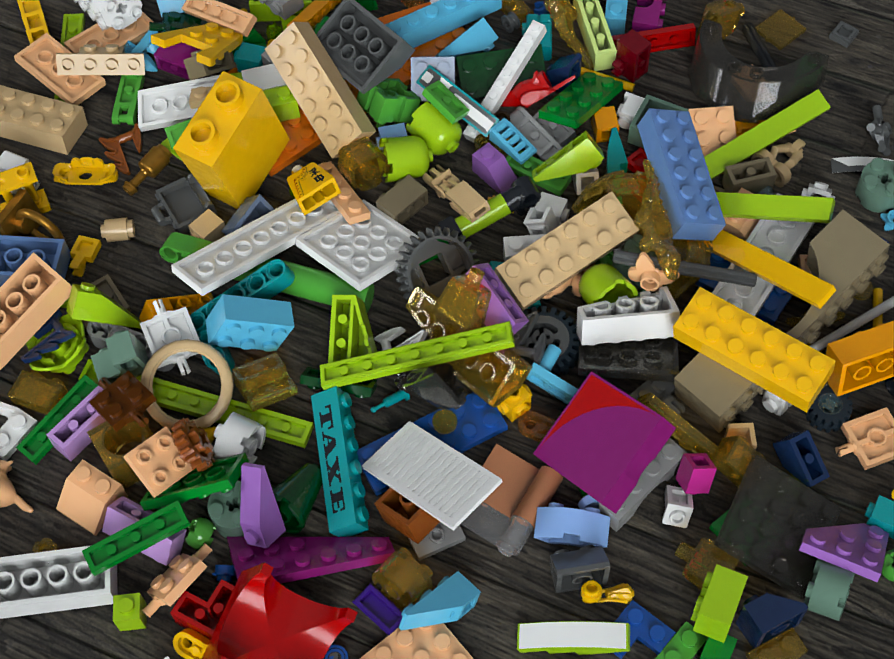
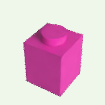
[676,453,717,495]

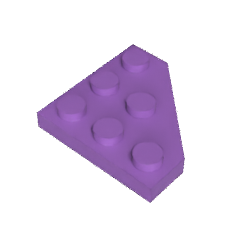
[799,523,889,582]

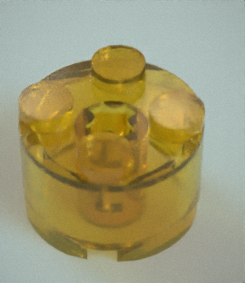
[338,137,390,191]
[372,547,433,610]

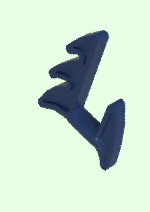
[20,310,76,363]

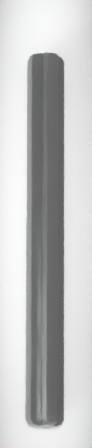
[613,250,757,287]

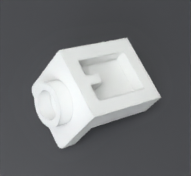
[662,485,694,528]

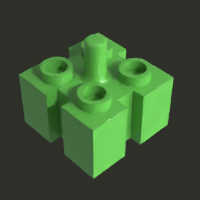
[356,78,421,128]

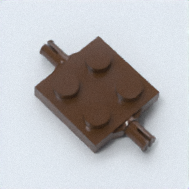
[89,371,157,432]

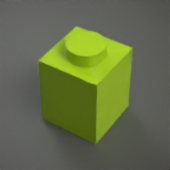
[113,593,147,631]

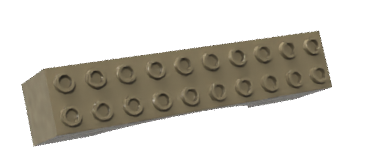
[674,210,890,433]

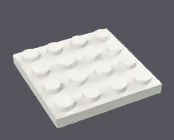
[296,199,419,291]

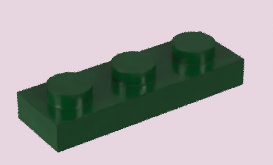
[300,367,377,398]

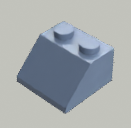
[221,194,275,235]

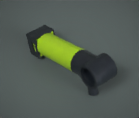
[438,176,541,243]

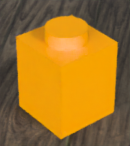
[591,106,619,143]

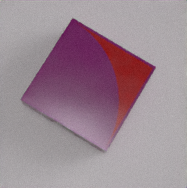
[533,371,676,514]

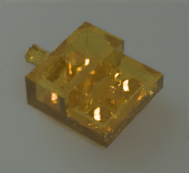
[231,352,298,411]

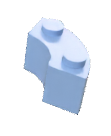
[534,503,610,548]

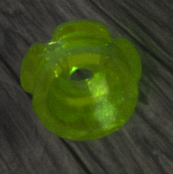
[266,22,282,41]

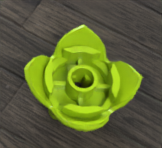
[26,313,89,374]

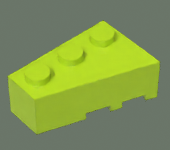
[328,295,377,363]

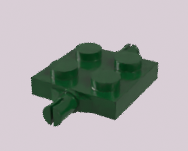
[149,12,206,32]

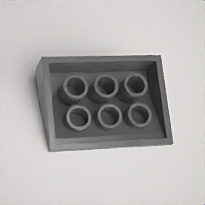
[316,0,415,94]

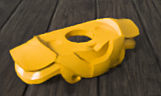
[52,157,118,185]

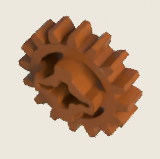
[171,418,215,472]

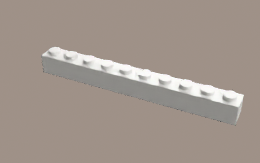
[463,20,547,144]

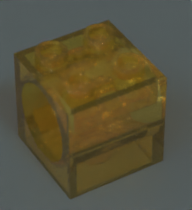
[87,421,154,489]

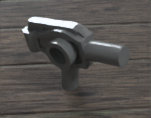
[867,105,892,156]

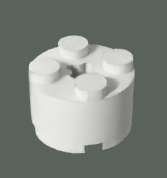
[212,412,266,464]

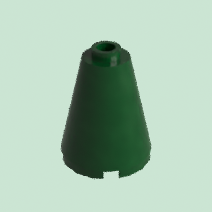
[272,463,323,534]

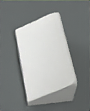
[241,64,286,90]

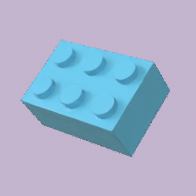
[206,294,295,352]

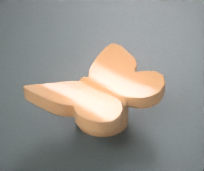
[628,252,680,292]

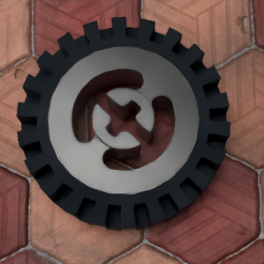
[506,306,580,378]

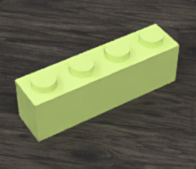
[573,0,617,71]

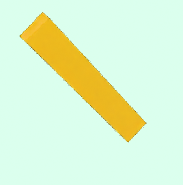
[689,230,836,309]

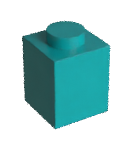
[234,42,266,72]
[864,495,894,539]

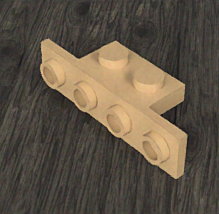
[56,44,145,75]

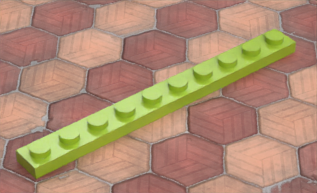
[78,359,314,448]

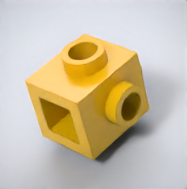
[496,378,532,422]

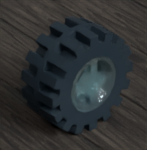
[804,384,853,433]

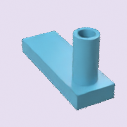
[524,344,578,404]

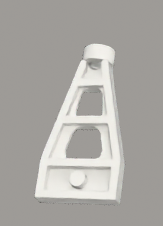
[0,402,39,461]

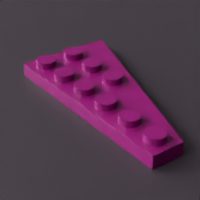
[227,537,396,584]

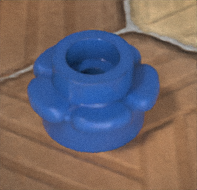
[212,565,236,582]

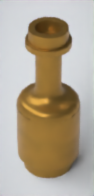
[122,144,172,196]

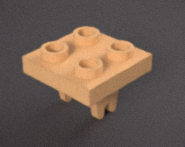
[123,427,194,498]

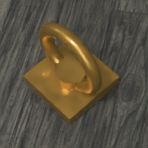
[0,188,65,240]

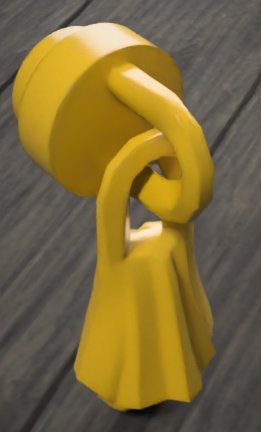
[581,580,634,604]

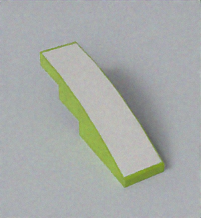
[517,621,630,655]

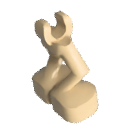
[751,139,806,188]

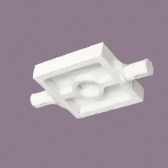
[140,299,200,375]

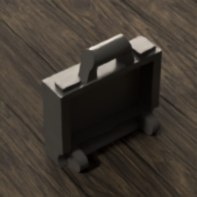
[151,173,219,234]

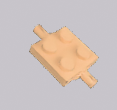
[835,407,894,470]
[142,543,213,618]

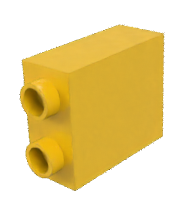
[173,71,290,209]

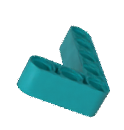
[190,259,295,375]

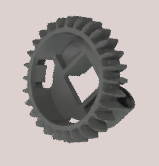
[395,226,480,314]

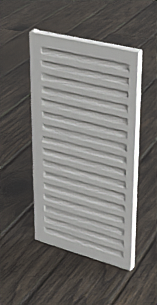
[362,421,503,531]

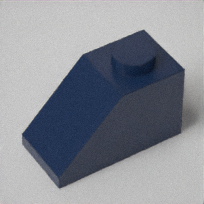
[546,53,582,93]
[772,430,830,487]

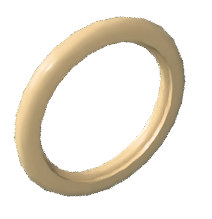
[141,339,234,430]

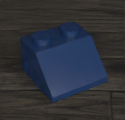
[736,593,808,650]

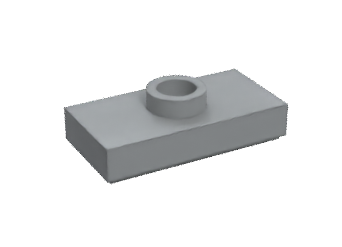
[408,522,466,561]

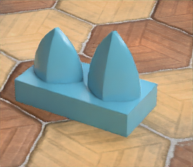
[131,30,160,72]

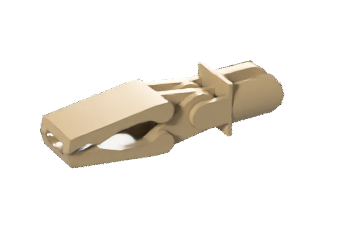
[423,165,491,223]

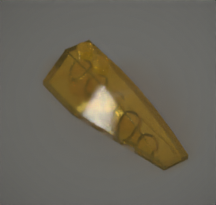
[405,286,533,408]

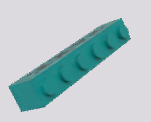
[311,386,369,537]

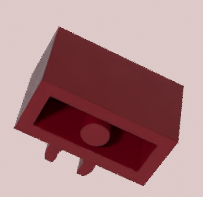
[611,29,652,83]

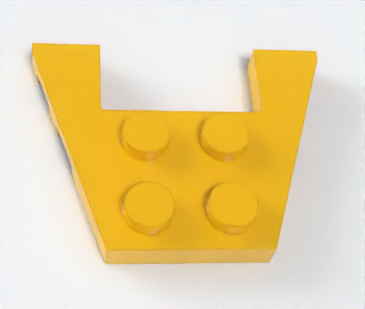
[151,22,243,67]

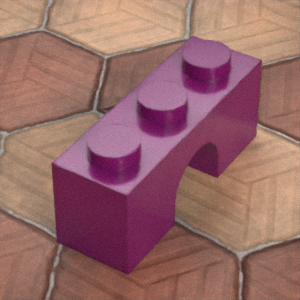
[631,0,667,32]

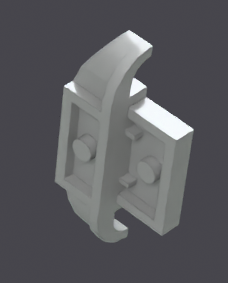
[510,106,577,161]

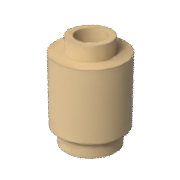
[100,217,135,242]

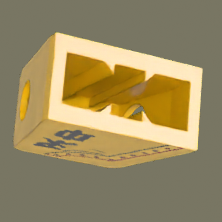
[287,162,341,216]

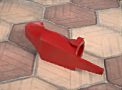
[500,70,576,107]

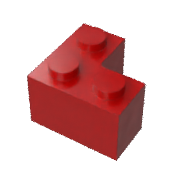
[170,579,235,639]

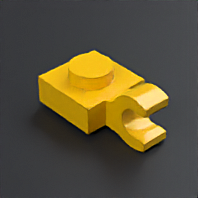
[69,235,102,277]

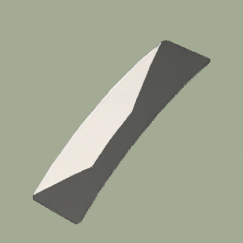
[831,156,894,173]

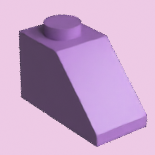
[472,142,517,194]

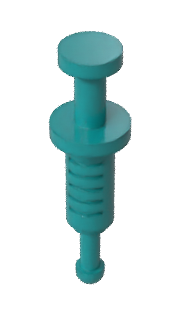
[371,380,423,413]

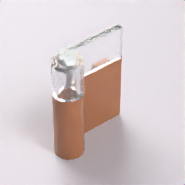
[461,444,563,557]

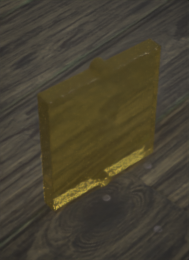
[755,9,806,50]

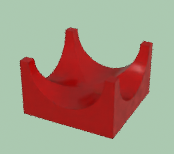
[202,562,358,659]

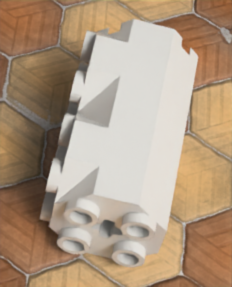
[73,0,143,30]

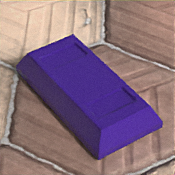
[352,583,402,636]

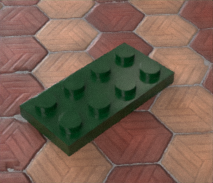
[456,44,546,99]

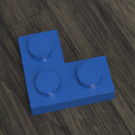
[614,600,676,659]

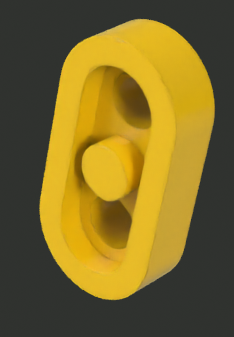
[173,628,210,659]

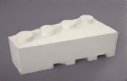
[576,286,680,346]

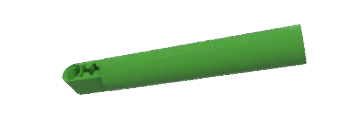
[159,232,374,313]

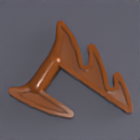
[98,123,142,175]

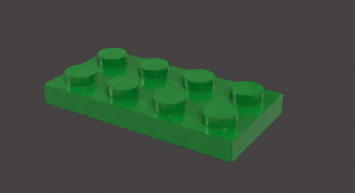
[538,72,623,129]
[140,453,249,511]

